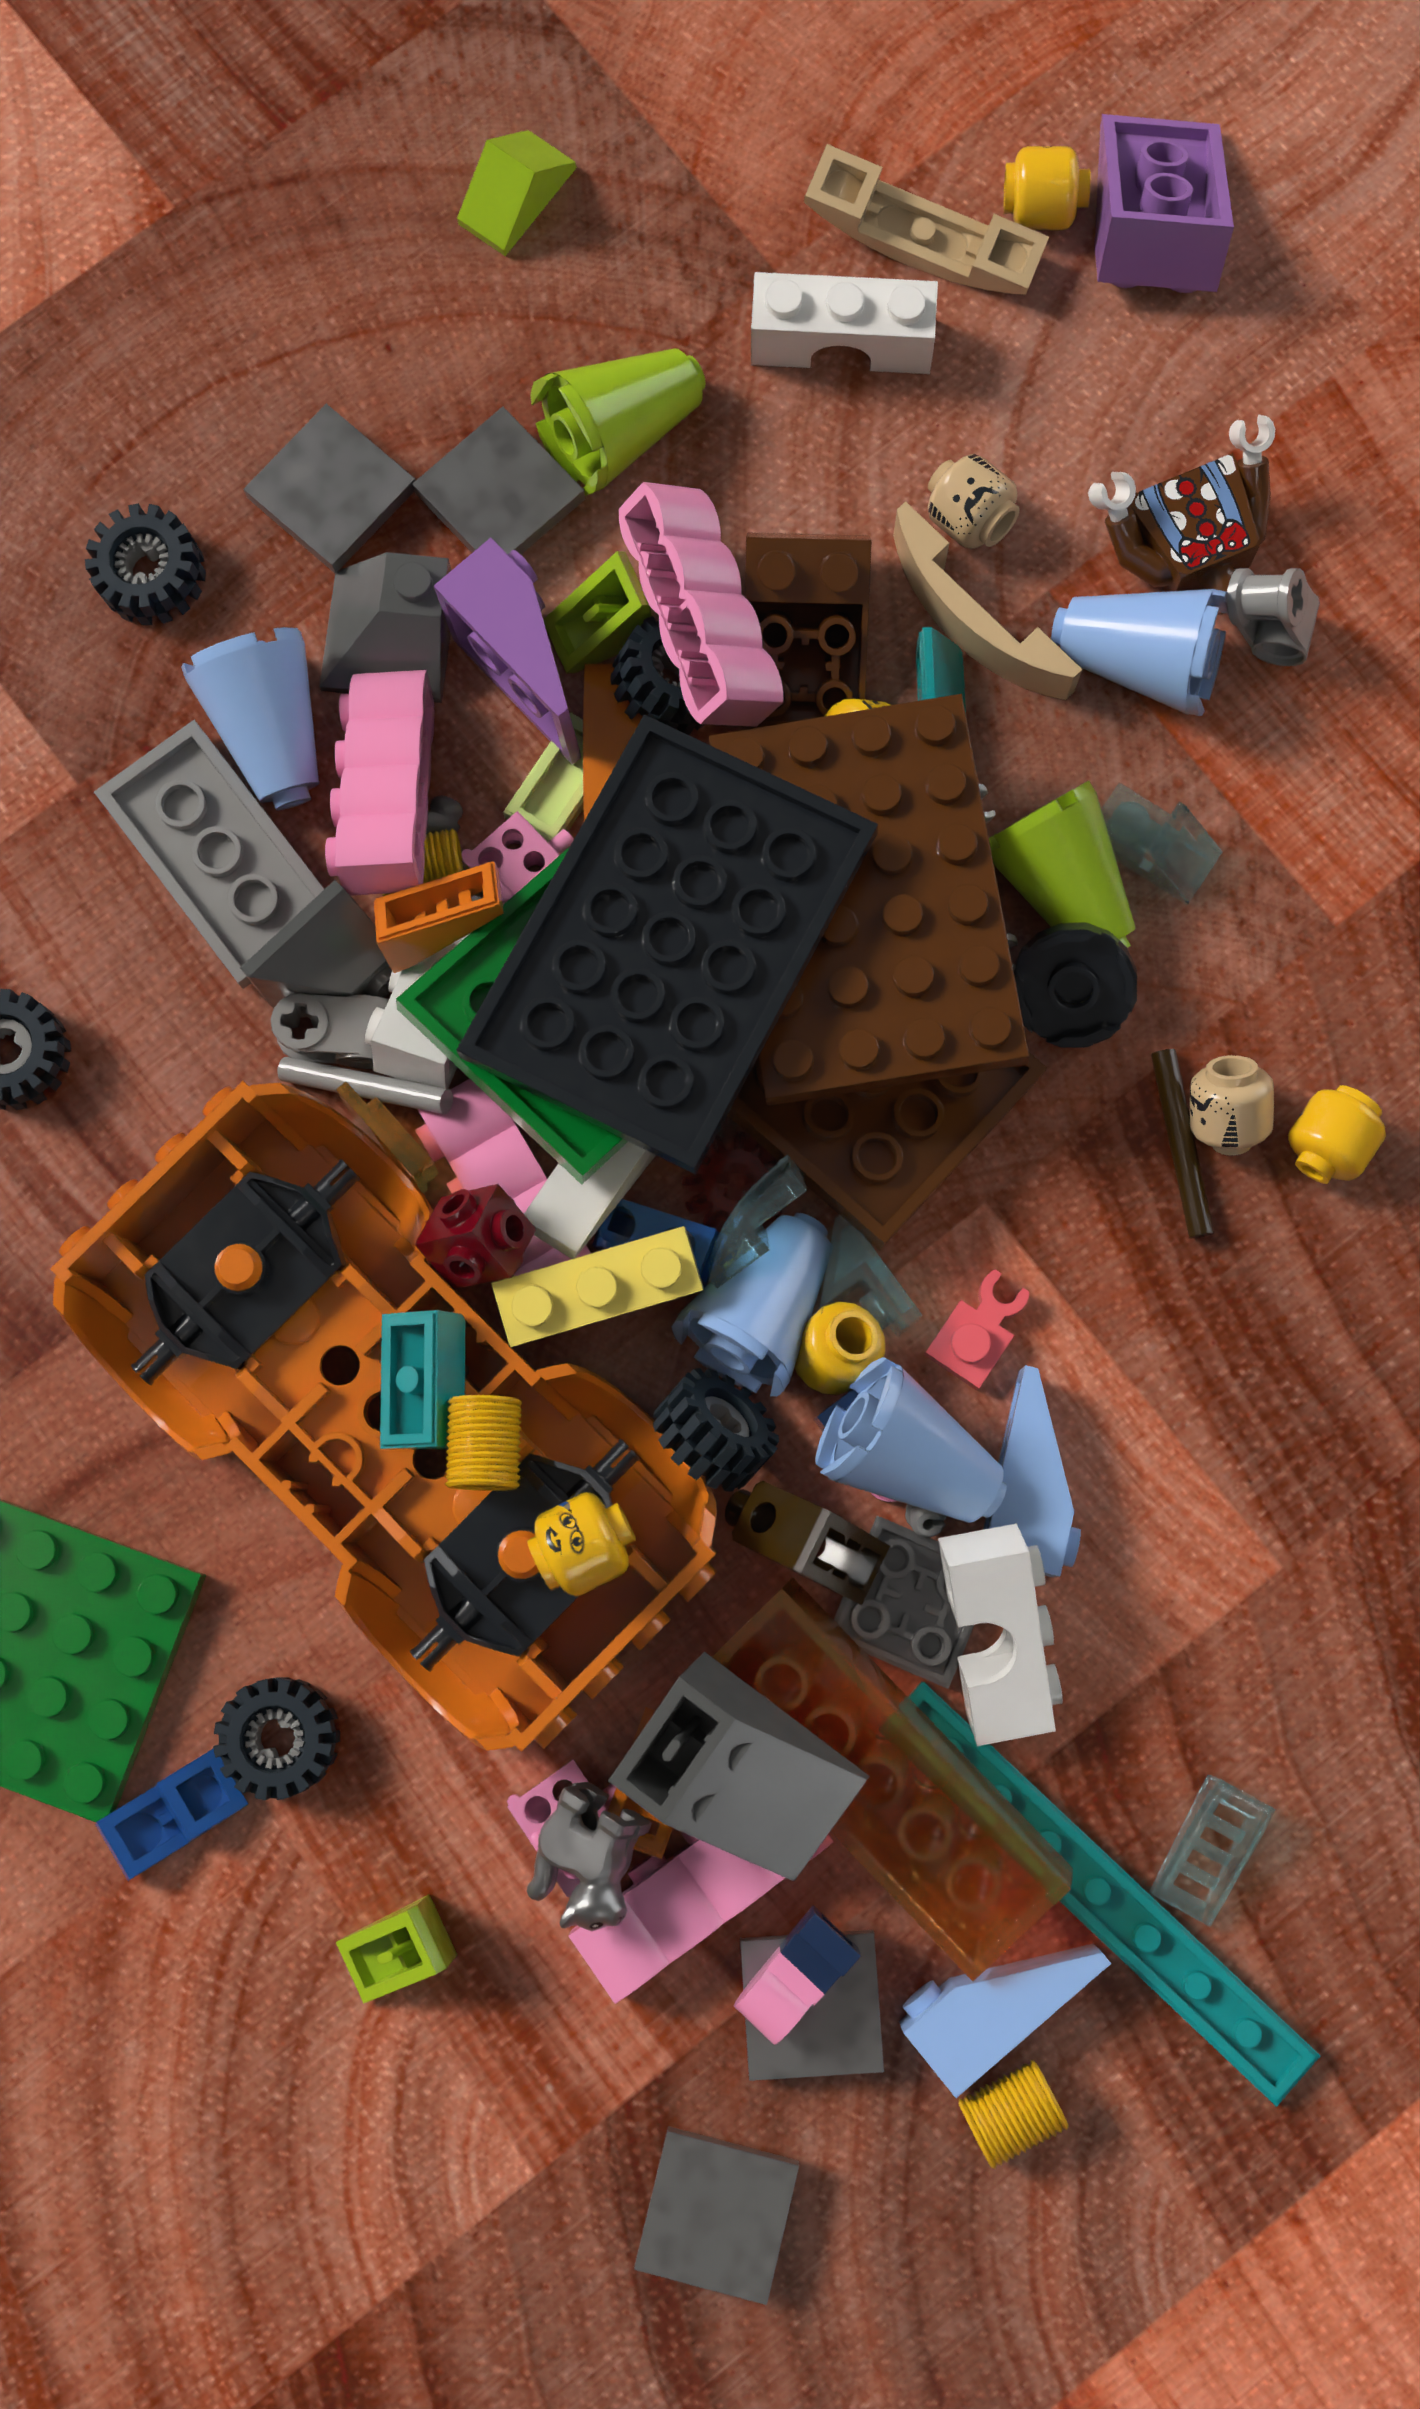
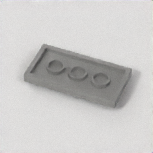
[94,720,324,989]

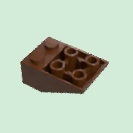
[741,532,872,727]

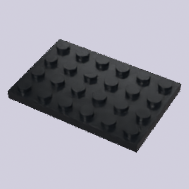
[456,715,878,1175]

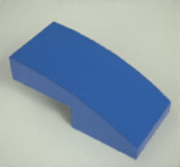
[95,1748,248,1882]

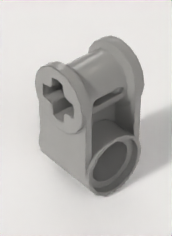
[1227,568,1320,666]
[271,993,389,1069]

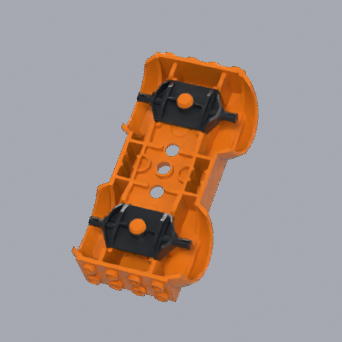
[50,1081,718,1752]

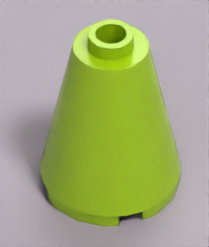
[530,348,706,496]
[989,780,1136,948]

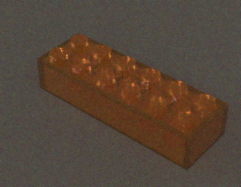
[712,1577,1073,1982]

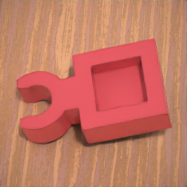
[924,1269,1029,1390]

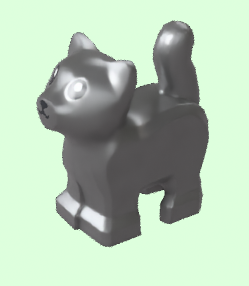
[527,1782,652,1931]

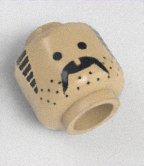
[928,454,1020,549]
[1190,1055,1274,1155]

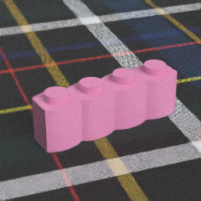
[619,482,783,727]
[325,670,434,895]
[415,1079,591,1276]
[568,1832,833,2004]

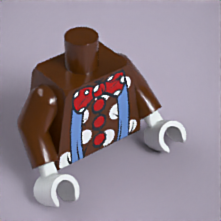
[1088,415,1275,615]

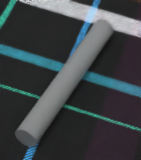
[277,1057,453,1114]

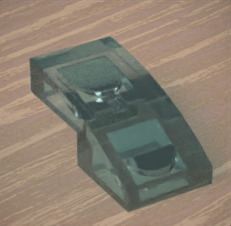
[708,1154,807,1288]

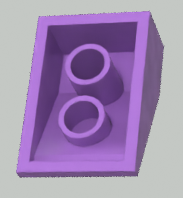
[1095,114,1234,293]
[434,538,581,765]

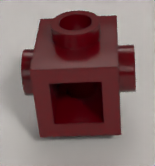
[414,1184,536,1289]

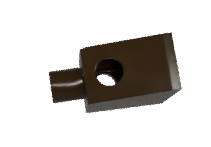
[725,1481,890,1605]

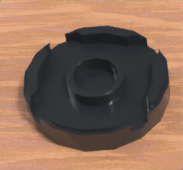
[1013,922,1137,1048]

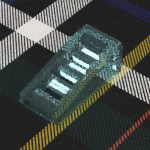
[1149,1774,1276,1927]

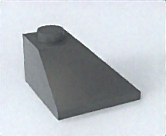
[319,552,452,703]
[240,880,392,1008]

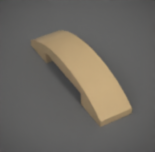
[804,144,1049,295]
[893,501,1082,700]

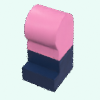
[733,1905,861,2045]

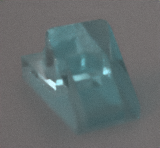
[1101,782,1222,905]
[819,1214,922,1337]

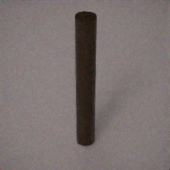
[1151,1049,1214,1239]

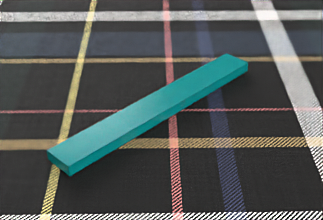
[878,1681,1321,2107]

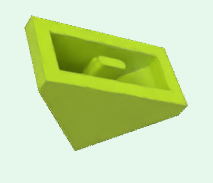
[457,130,576,256]
[543,551,651,673]
[336,1894,457,2003]

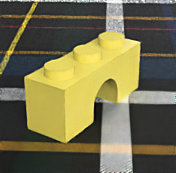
[491,1226,704,1347]

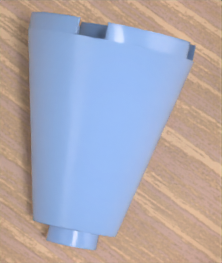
[1051,589,1228,716]
[181,627,319,810]
[671,1213,833,1396]
[815,1357,1007,1523]

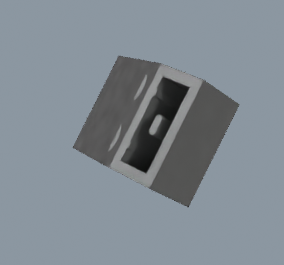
[608,1652,870,1881]

